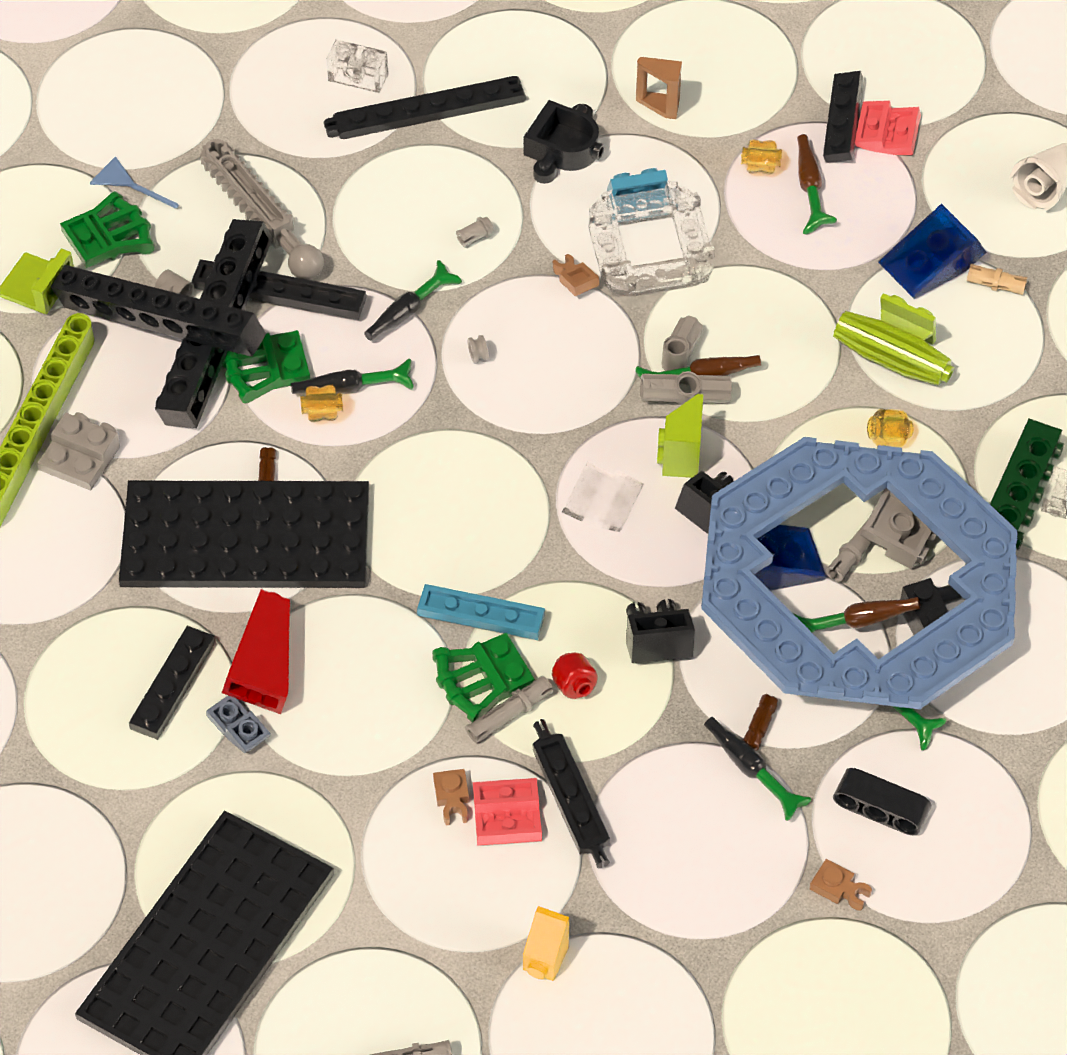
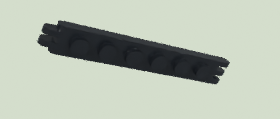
[323,76,527,139]

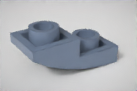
[206,696,271,753]

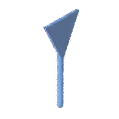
[90,156,179,208]

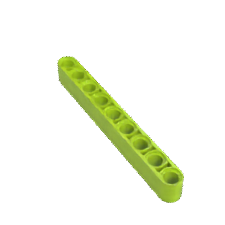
[0,313,95,527]

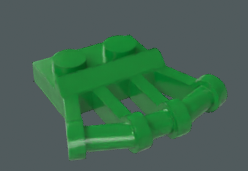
[60,191,155,268]
[223,330,310,403]
[432,633,535,722]

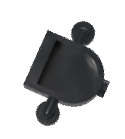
[523,100,605,184]

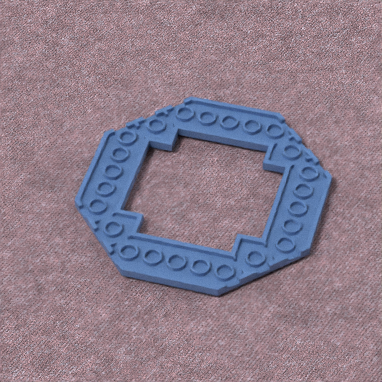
[701,437,1017,709]

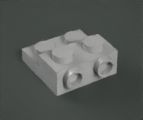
[37,412,120,491]
[860,488,936,569]

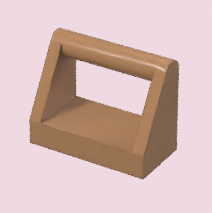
[636,57,682,119]

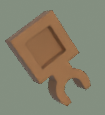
[552,254,599,296]
[433,769,469,826]
[809,859,872,911]

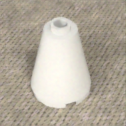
[1010,143,1067,210]

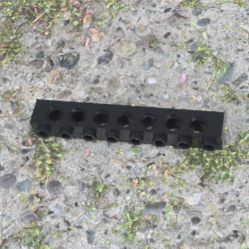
[155,219,273,428]
[51,265,266,357]

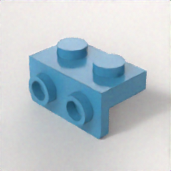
[607,168,668,216]

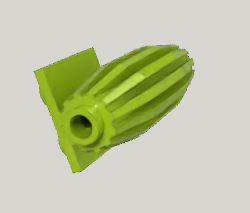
[833,293,954,386]

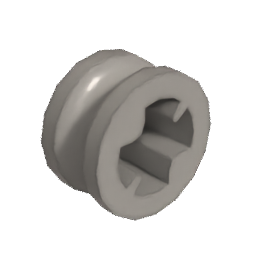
[467,335,489,363]

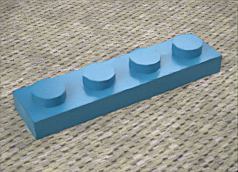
[417,584,545,640]

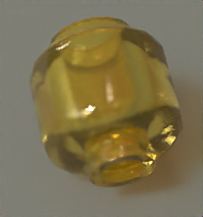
[867,409,914,448]

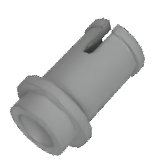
[456,217,494,247]

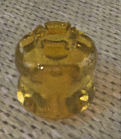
[741,139,782,175]
[300,384,343,423]

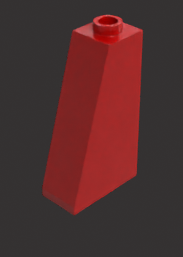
[221,589,290,715]

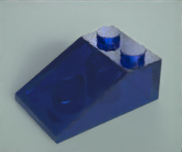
[878,203,987,299]
[754,524,827,591]

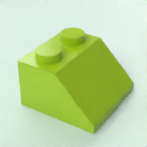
[657,394,703,478]

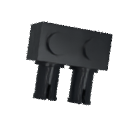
[675,471,734,534]
[900,578,965,635]
[626,599,695,663]

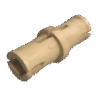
[967,264,1028,295]

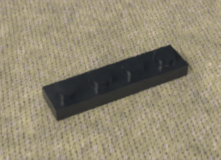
[823,70,863,163]
[129,625,216,740]

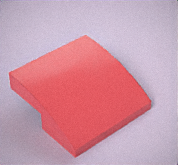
[855,100,921,155]
[473,778,542,846]

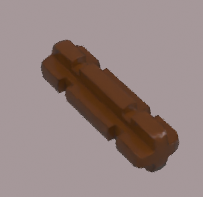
[258,447,276,481]
[743,694,778,751]

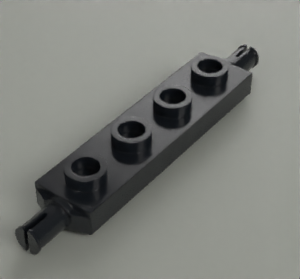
[532,719,610,868]

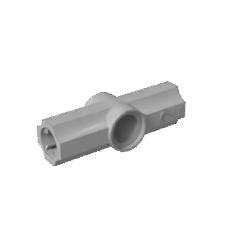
[640,371,732,405]

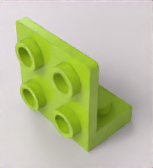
[0,248,74,315]

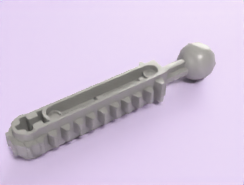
[200,139,324,280]

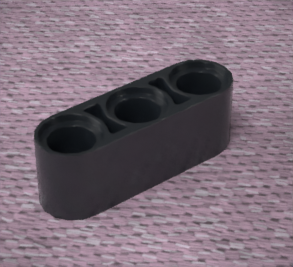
[833,768,932,836]

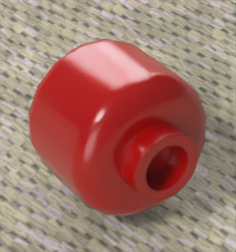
[551,652,598,699]

